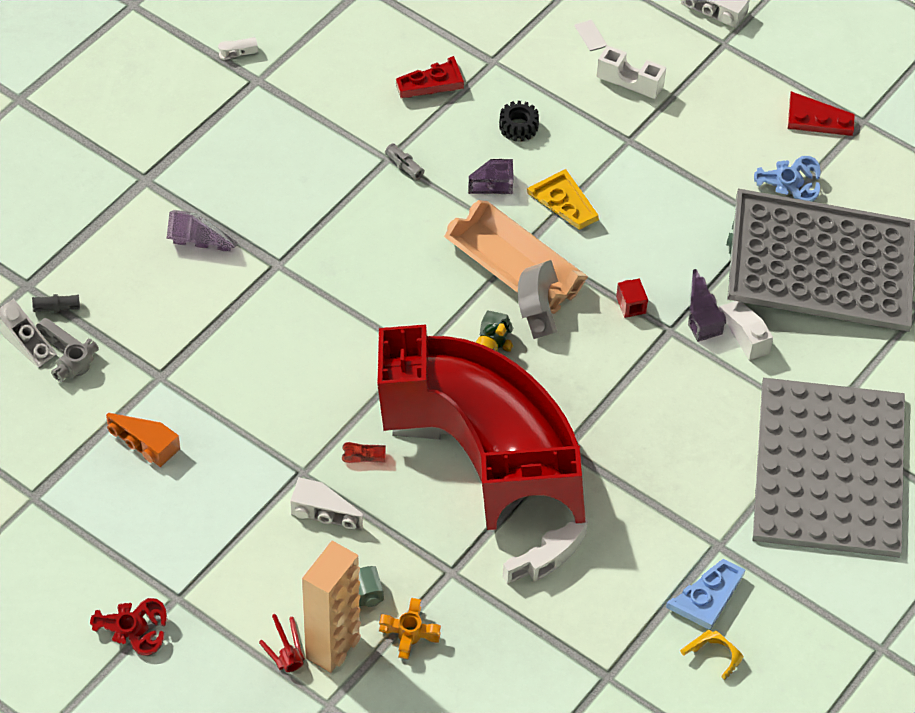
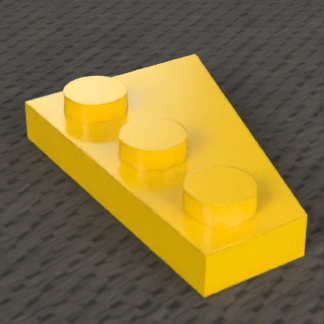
[527,169,599,230]

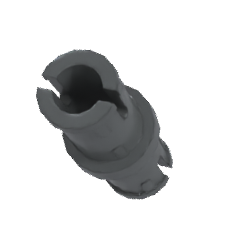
[32,294,80,313]

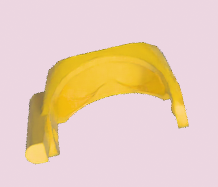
[680,630,744,680]

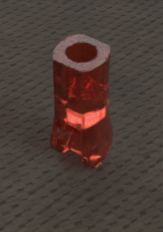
[342,442,386,463]

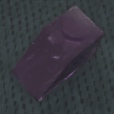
[468,159,514,194]

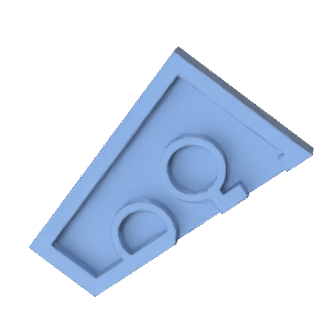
[666,559,745,630]

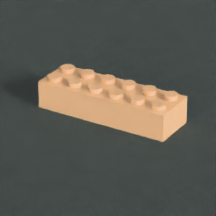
[302,541,361,673]

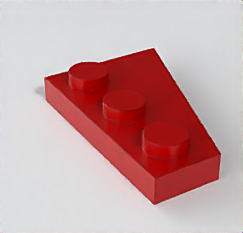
[396,56,464,98]
[787,91,855,136]

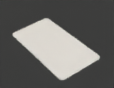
[574,20,607,51]

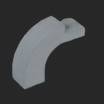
[518,260,558,339]

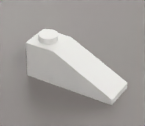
[719,301,773,361]

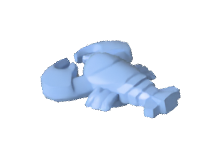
[754,156,821,202]

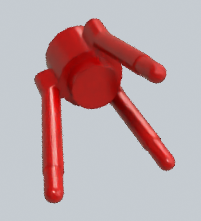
[259,614,305,672]

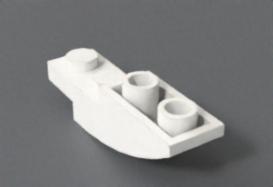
[502,518,588,584]

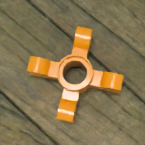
[379,598,441,659]

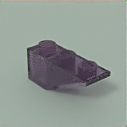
[166,210,238,251]
[688,269,726,342]

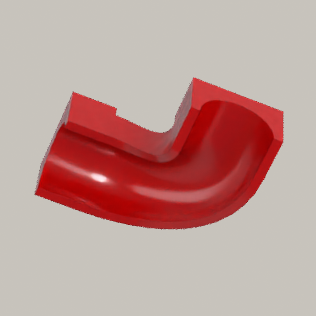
[377,324,586,530]

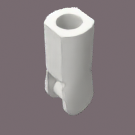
[218,37,258,60]

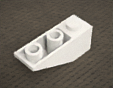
[681,0,750,28]
[0,298,57,368]
[290,477,363,530]

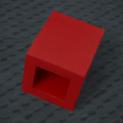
[616,278,648,318]

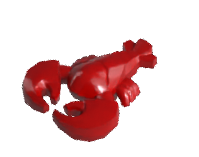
[90,598,168,656]

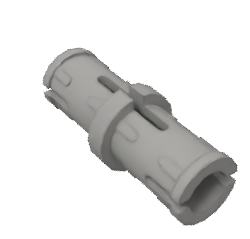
[385,143,424,180]

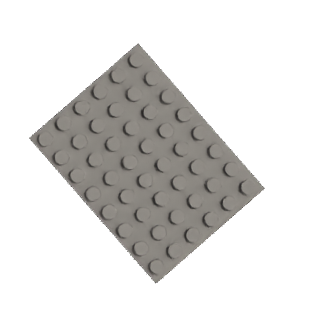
[727,188,915,332]
[752,377,905,558]

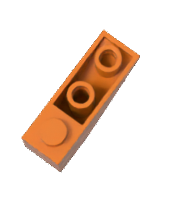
[106,413,180,467]

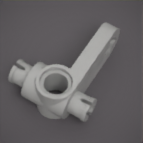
[36,318,99,383]

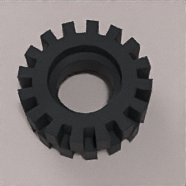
[499,101,539,142]

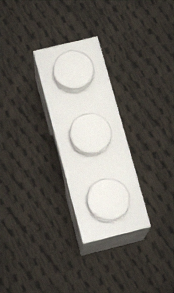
[597,45,666,99]

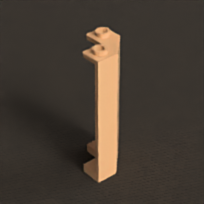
[444,200,588,314]

